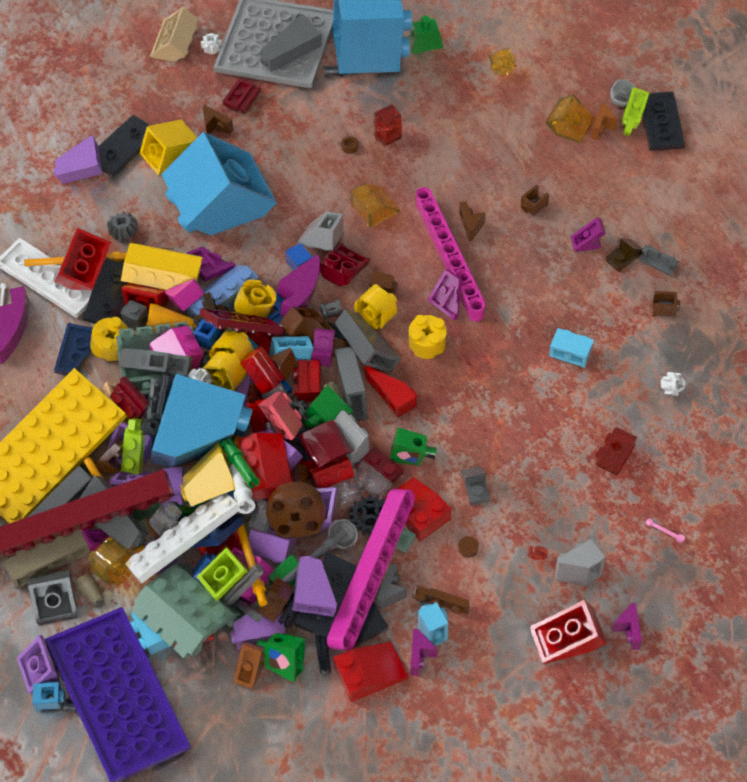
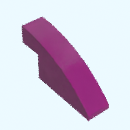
[277,255,320,317]
[0,286,29,364]

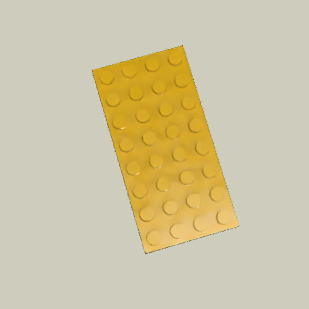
[0,368,127,523]

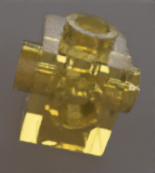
[488,48,517,76]

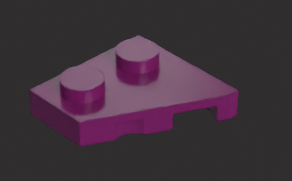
[186,246,235,281]
[427,269,462,320]

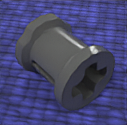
[320,299,342,319]

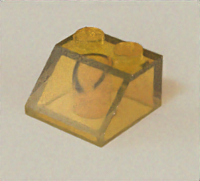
[545,94,594,143]
[350,183,400,227]

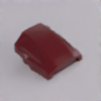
[319,243,370,287]
[298,420,354,469]

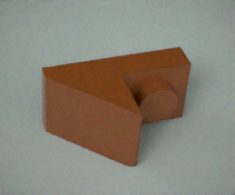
[591,102,617,140]
[233,642,265,689]

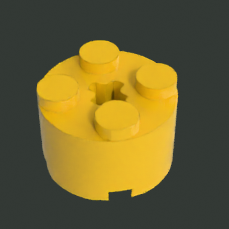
[234,279,276,317]
[354,284,397,329]
[409,315,446,359]
[90,317,128,362]
[209,331,254,362]
[203,351,247,391]

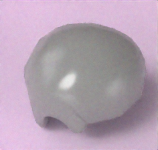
[610,79,636,107]
[327,519,358,550]

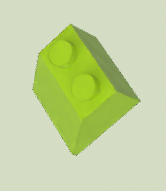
[197,547,249,601]

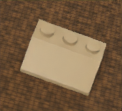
[150,7,198,62]

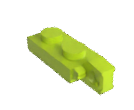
[622,87,649,136]
[121,418,145,474]

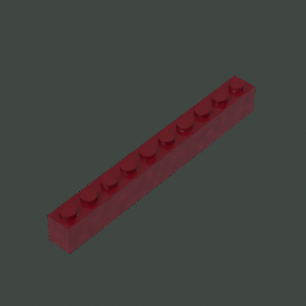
[0,469,175,558]

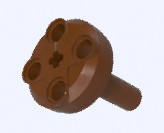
[266,464,326,538]

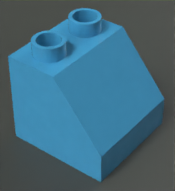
[332,0,412,74]
[161,132,277,235]
[151,374,253,468]

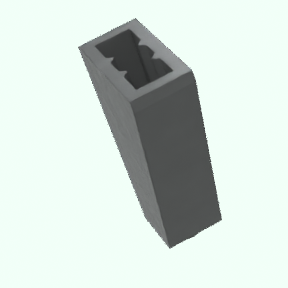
[260,14,322,72]
[335,309,401,373]
[334,347,368,421]
[28,466,92,517]
[79,475,147,550]

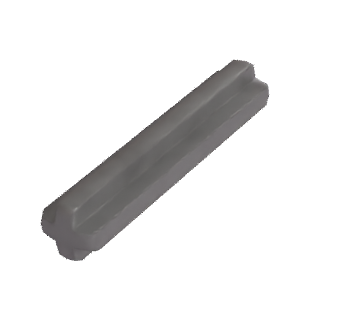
[222,564,264,606]

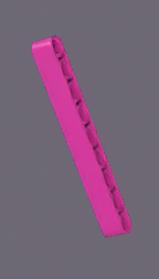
[416,187,485,322]
[327,489,415,651]

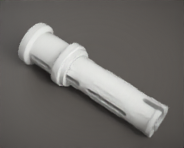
[230,464,255,514]

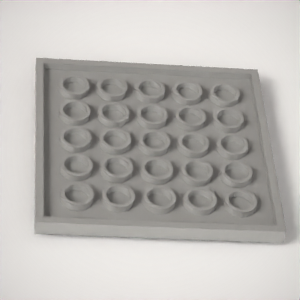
[213,0,333,89]

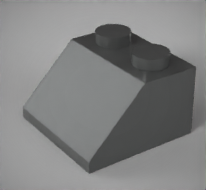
[28,570,78,624]

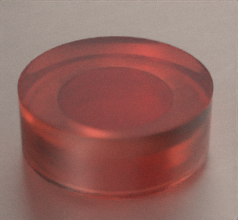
[528,546,549,560]

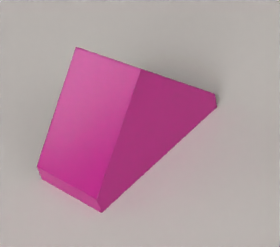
[164,279,205,311]

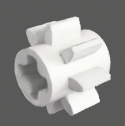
[201,33,222,54]
[188,368,212,384]
[661,372,685,396]

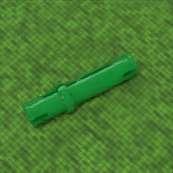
[221,438,260,488]

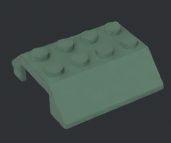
[116,322,198,396]
[132,563,246,659]

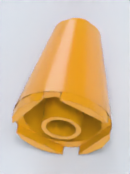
[147,303,197,332]

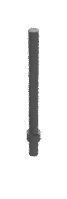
[250,529,348,611]

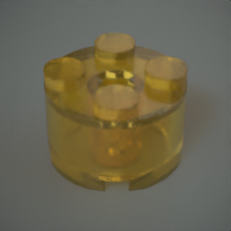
[88,537,135,586]

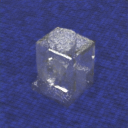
[149,501,182,537]

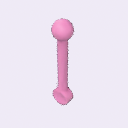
[646,518,685,543]

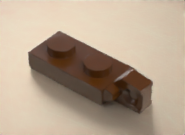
[412,585,470,615]

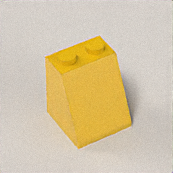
[139,120,198,175]
[180,442,235,506]

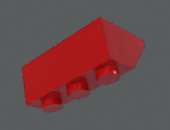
[54,227,111,291]
[238,433,293,501]

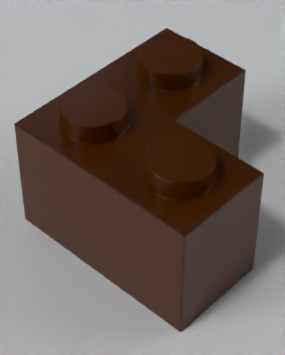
[280,306,337,347]

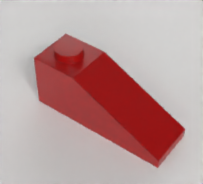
[364,366,418,418]

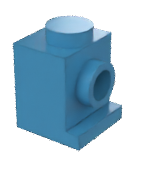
[32,682,66,712]

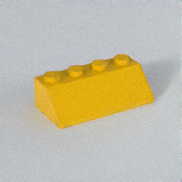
[121,243,203,290]

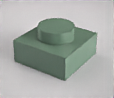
[395,528,416,553]

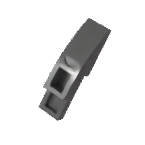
[119,348,192,377]

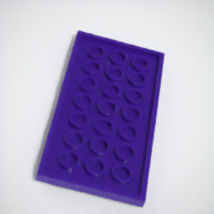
[45,607,191,782]

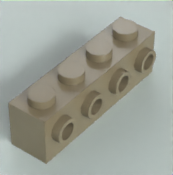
[3,529,91,589]

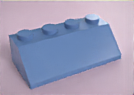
[184,265,259,325]

